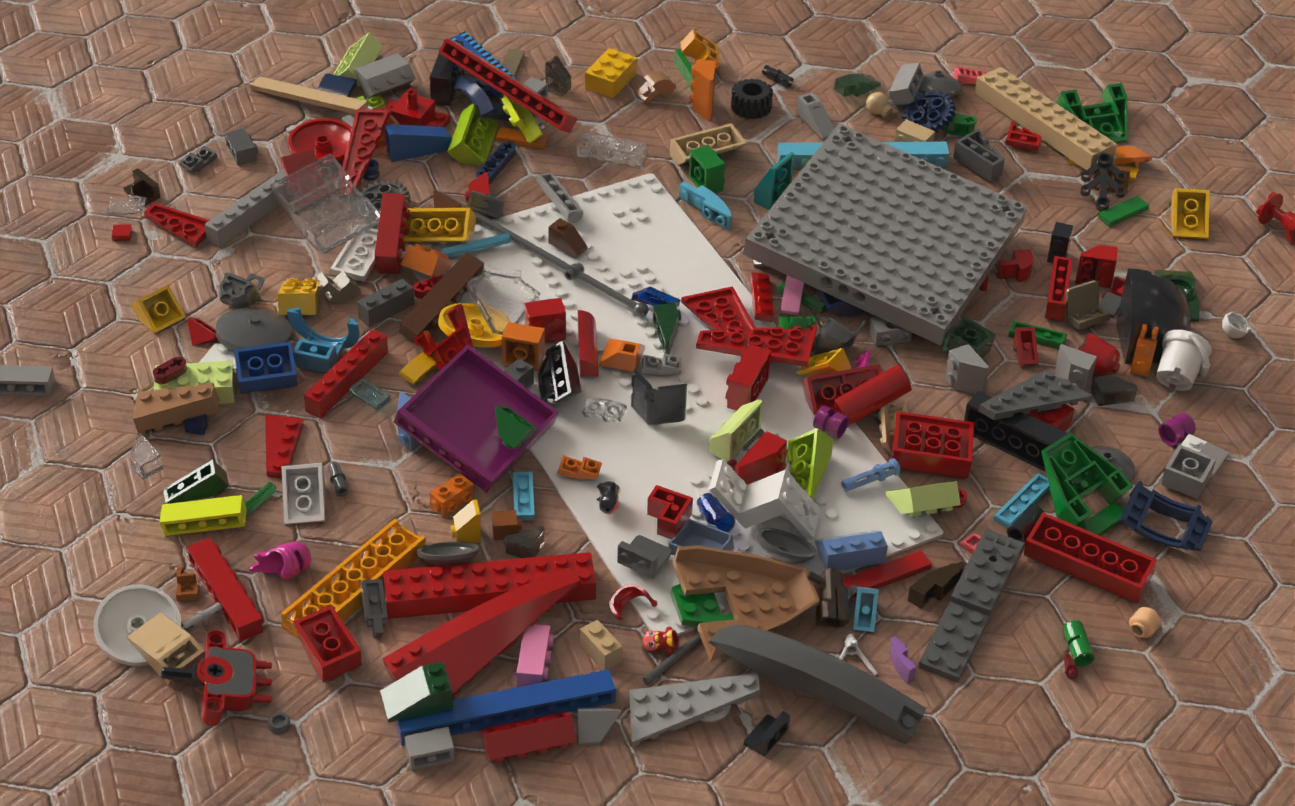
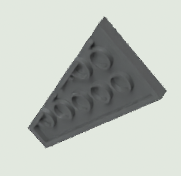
[978,369,1093,420]

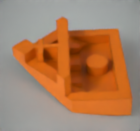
[1116,146,1152,168]

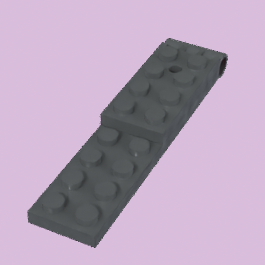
[918,529,1025,682]

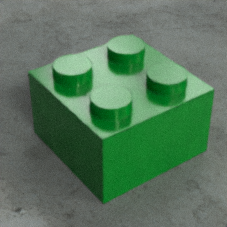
[689,145,726,193]

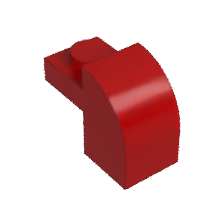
[997,249,1034,282]

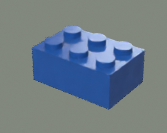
[234,342,297,393]

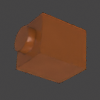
[492,510,522,540]

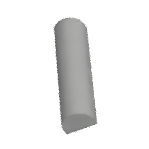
[536,173,584,224]

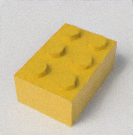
[585,48,637,98]

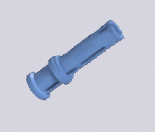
[841,458,900,492]

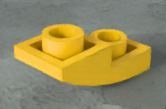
[399,352,437,385]

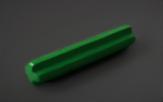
[778,282,826,313]
[245,482,276,517]

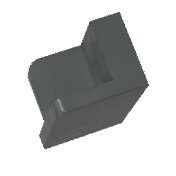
[466,190,505,218]

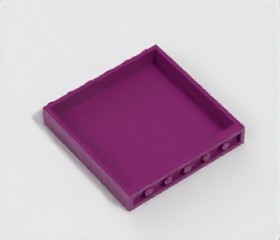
[394,344,559,493]

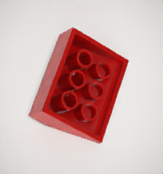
[891,411,974,479]

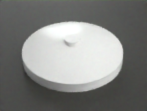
[94,585,181,666]

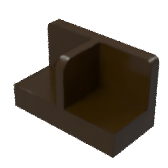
[123,168,161,206]

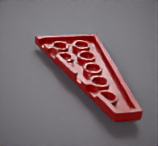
[681,286,772,363]
[696,325,817,367]

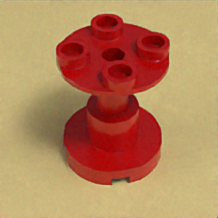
[1256,192,1295,245]

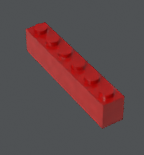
[304,329,388,418]
[187,537,264,642]

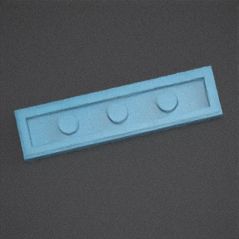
[993,473,1050,529]

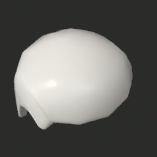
[1222,312,1250,339]

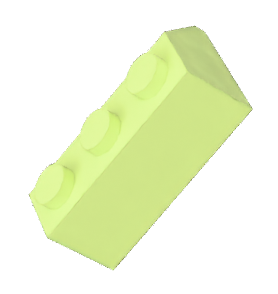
[709,399,763,461]
[885,481,960,517]

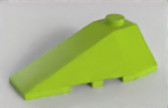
[787,428,833,498]

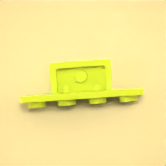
[501,94,543,143]

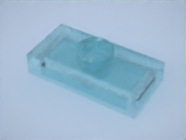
[350,378,391,411]

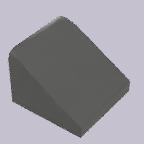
[1099,292,1122,318]

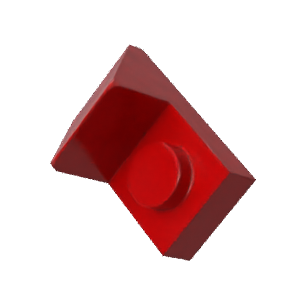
[1013,327,1039,366]

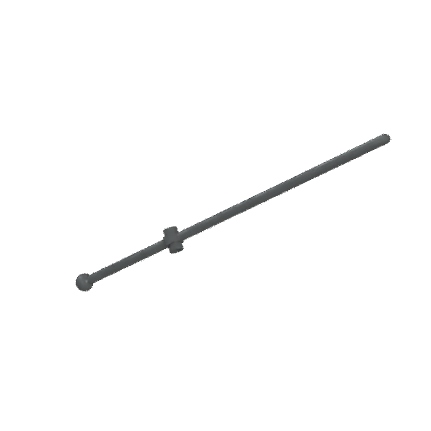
[439,191,649,317]

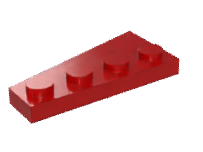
[144,203,210,247]
[265,415,304,478]

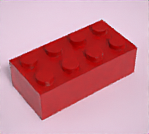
[374,193,410,274]

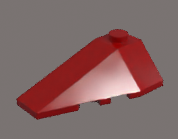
[802,364,882,415]

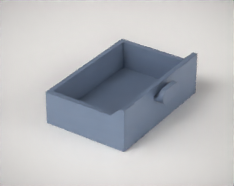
[668,519,734,556]

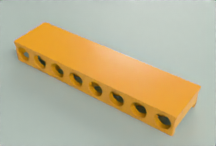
[281,519,426,639]

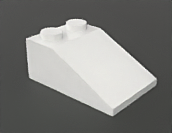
[282,463,326,525]

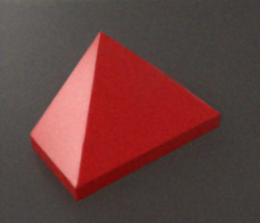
[187,317,219,346]

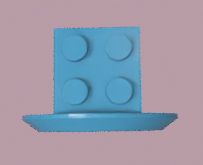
[287,307,360,373]

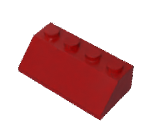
[479,711,577,763]

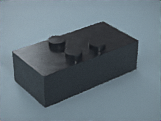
[430,39,464,106]

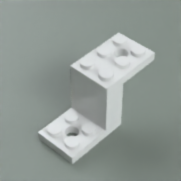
[709,459,820,540]

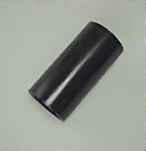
[1007,504,1044,542]

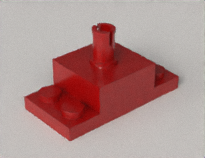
[382,89,451,128]

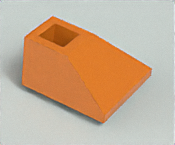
[599,339,645,372]

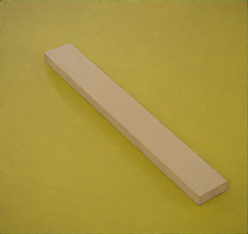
[250,77,368,114]

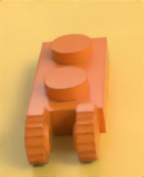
[1130,324,1159,377]

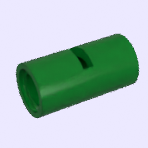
[1063,620,1095,667]

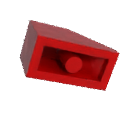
[465,172,490,202]

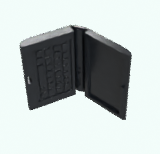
[631,369,687,425]

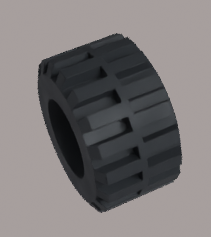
[731,79,773,119]

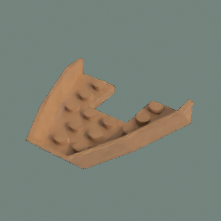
[672,545,820,662]

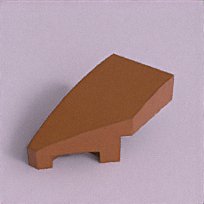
[176,566,199,602]

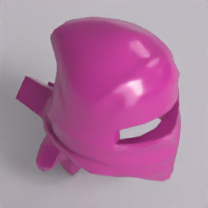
[249,541,312,579]

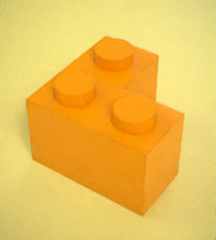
[681,29,721,68]

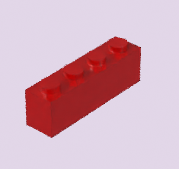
[1045,256,1072,321]

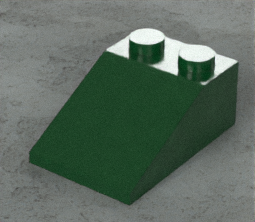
[380,662,454,723]

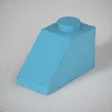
[853,587,879,632]

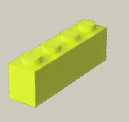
[160,495,247,536]

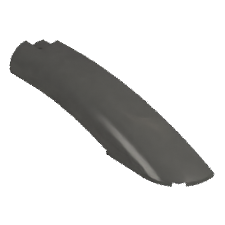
[708,625,926,744]

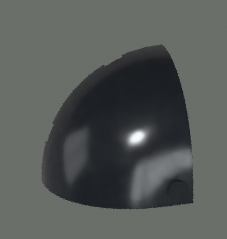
[1116,268,1191,364]

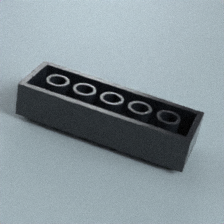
[964,391,1068,472]

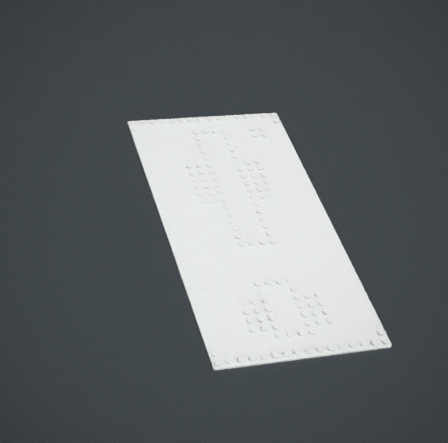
[402,173,943,636]

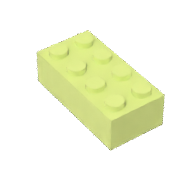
[154,360,235,404]

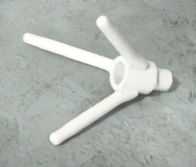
[839,634,878,676]

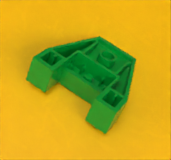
[1056,83,1128,143]
[1041,432,1134,526]

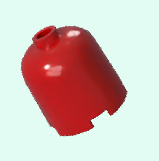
[1078,332,1121,379]

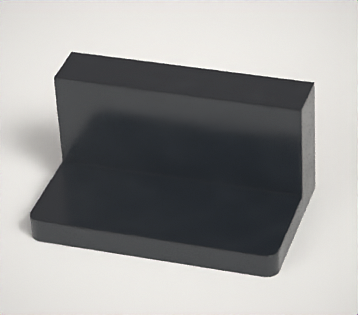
[744,711,790,757]

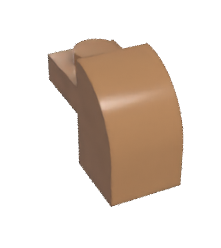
[636,71,677,104]

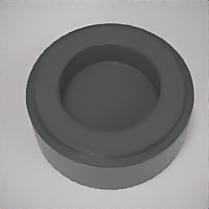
[268,712,291,734]

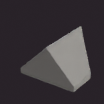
[578,707,622,745]

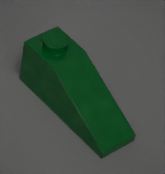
[653,303,681,354]
[163,460,229,504]

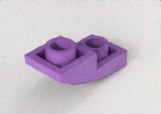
[889,636,916,684]

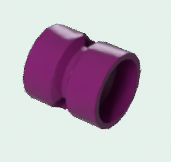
[813,405,849,439]
[1158,412,1196,446]

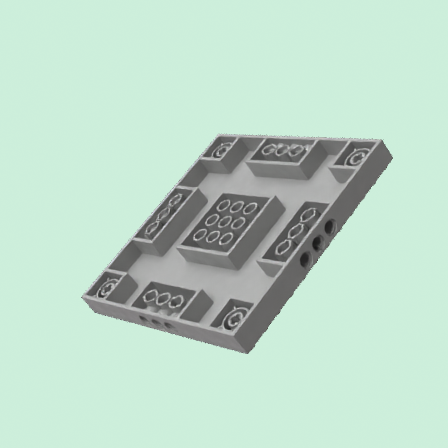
[743,124,1029,345]

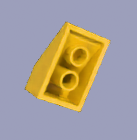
[1171,188,1210,239]

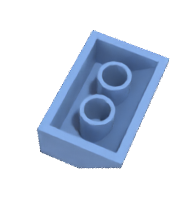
[815,530,888,570]

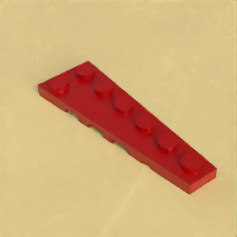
[336,109,390,198]

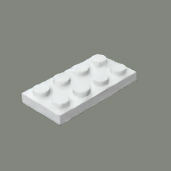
[330,225,378,282]

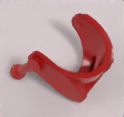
[610,584,658,621]

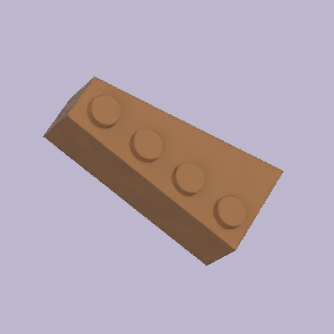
[133,383,219,436]

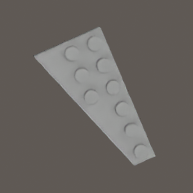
[629,673,761,747]

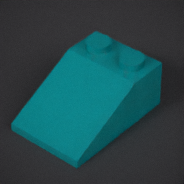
[754,152,794,210]

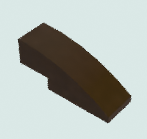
[908,562,965,609]

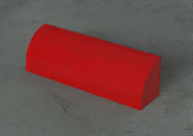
[578,310,599,377]
[834,364,912,426]

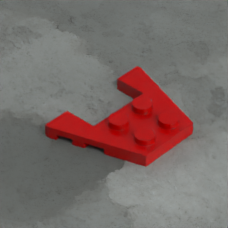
[414,304,474,370]

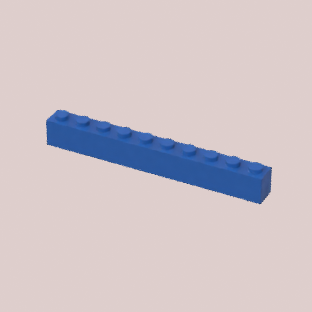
[396,669,616,746]

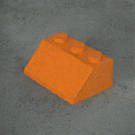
[690,59,716,121]

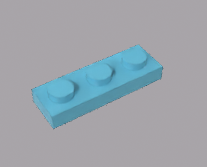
[513,472,535,521]

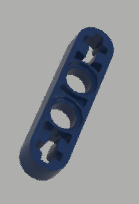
[476,141,516,184]

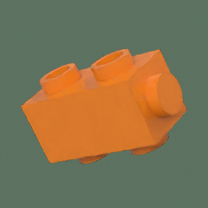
[429,473,474,517]

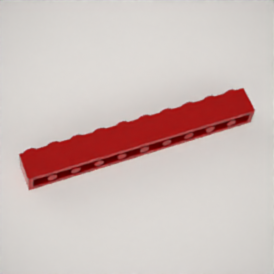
[438,38,578,133]

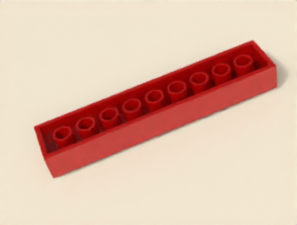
[384,552,596,619]

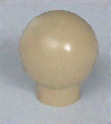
[866,92,893,118]

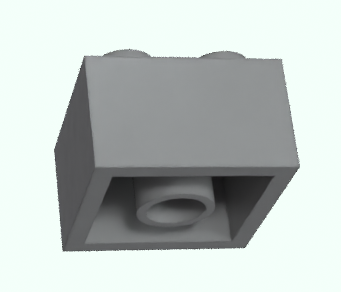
[1161,444,1216,499]

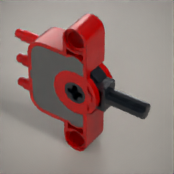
[161,630,272,726]

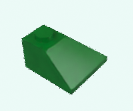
[495,406,537,449]

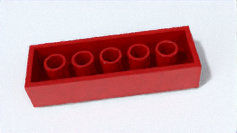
[1024,512,1157,603]

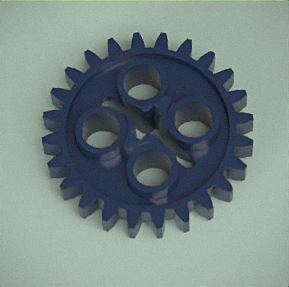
[902,90,956,133]

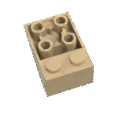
[127,612,205,685]

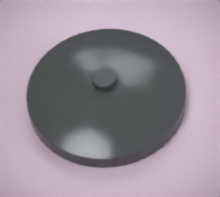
[216,307,292,351]

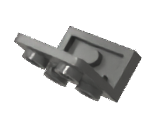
[617,535,672,578]

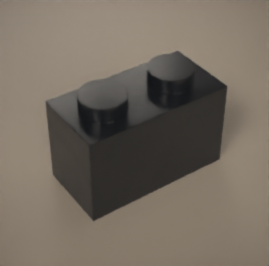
[1047,222,1073,263]

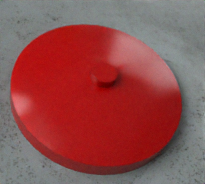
[288,119,352,165]

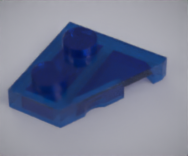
[631,286,681,308]

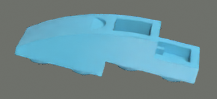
[679,181,732,230]

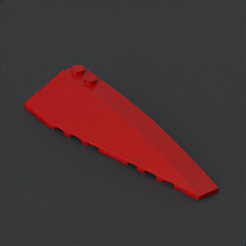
[382,567,581,697]

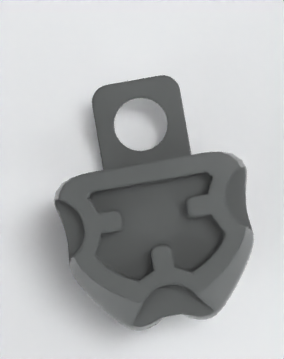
[218,273,265,309]
[815,317,866,353]

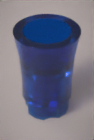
[697,493,735,533]

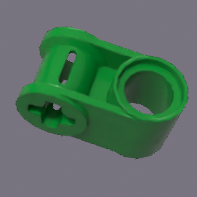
[944,113,977,136]

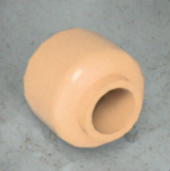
[1129,607,1161,638]

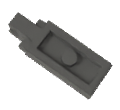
[360,579,388,638]

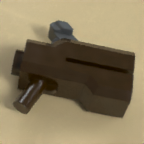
[807,568,857,628]

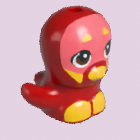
[642,626,679,657]

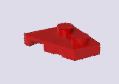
[1005,121,1042,151]

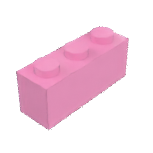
[516,624,554,687]

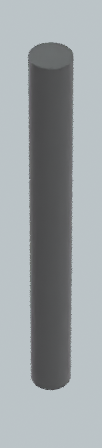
[643,633,702,685]

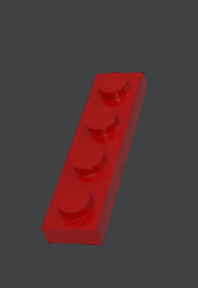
[750,272,774,323]

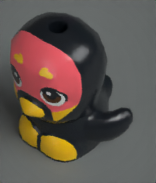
[596,481,620,514]

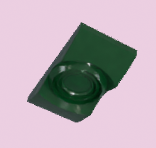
[1154,270,1199,322]

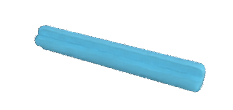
[442,233,511,258]

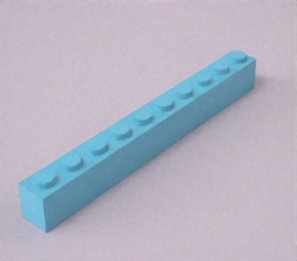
[777,142,949,169]

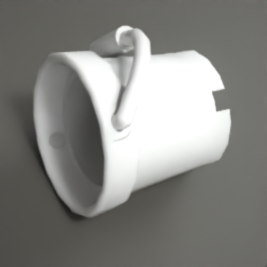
[1156,330,1212,391]

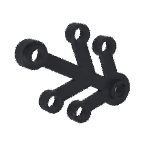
[1080,153,1127,212]

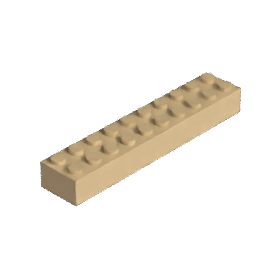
[975,67,1117,170]

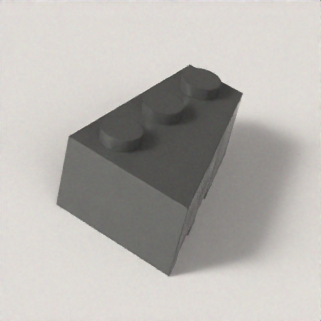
[953,129,1005,182]

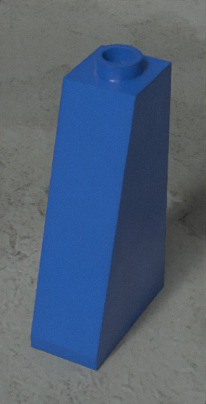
[385,125,452,162]

